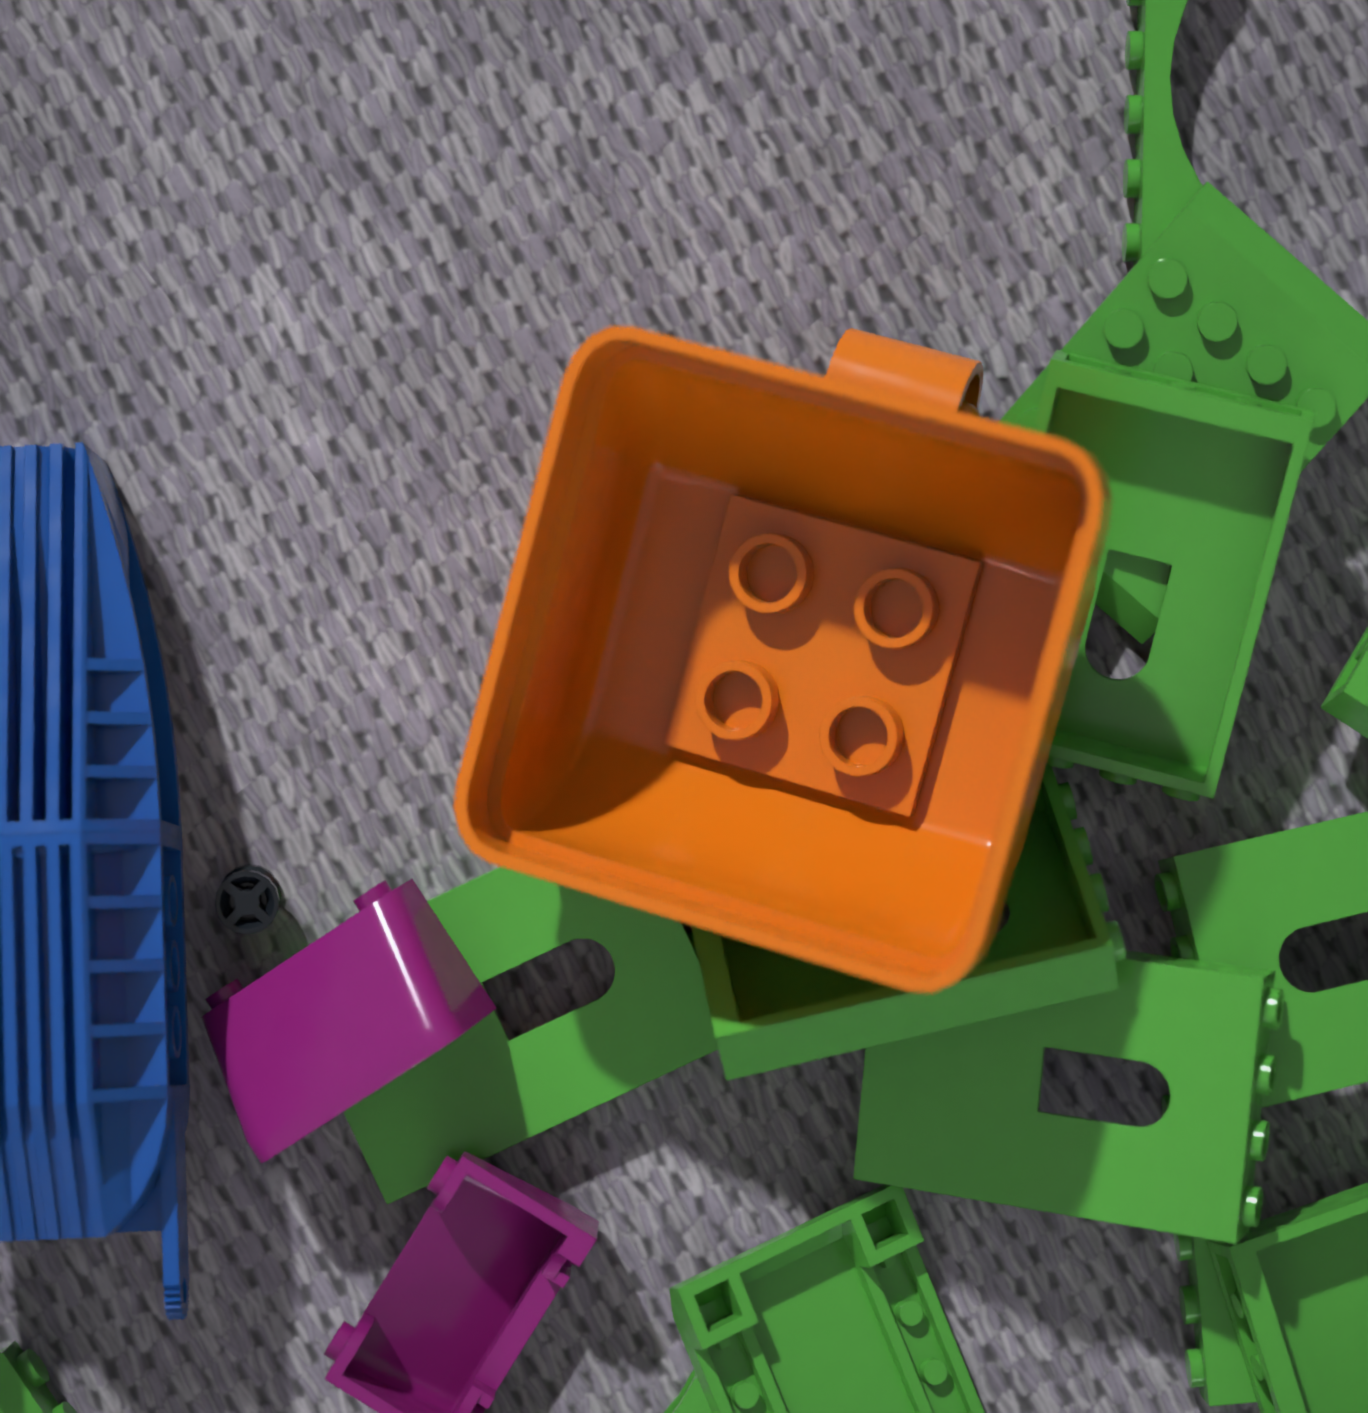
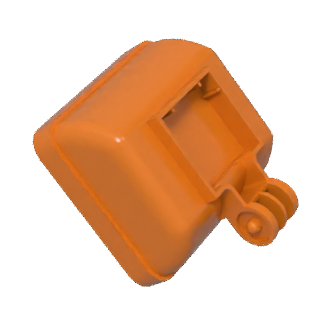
[454,326,1112,993]

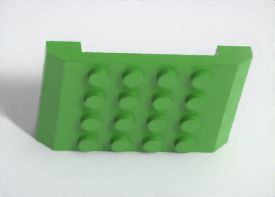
[998,181,1368,644]
[669,1185,985,1413]

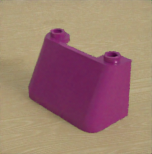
[201,879,496,1164]
[323,1151,599,1413]

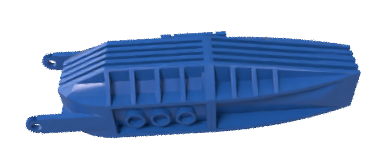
[0,442,190,1320]

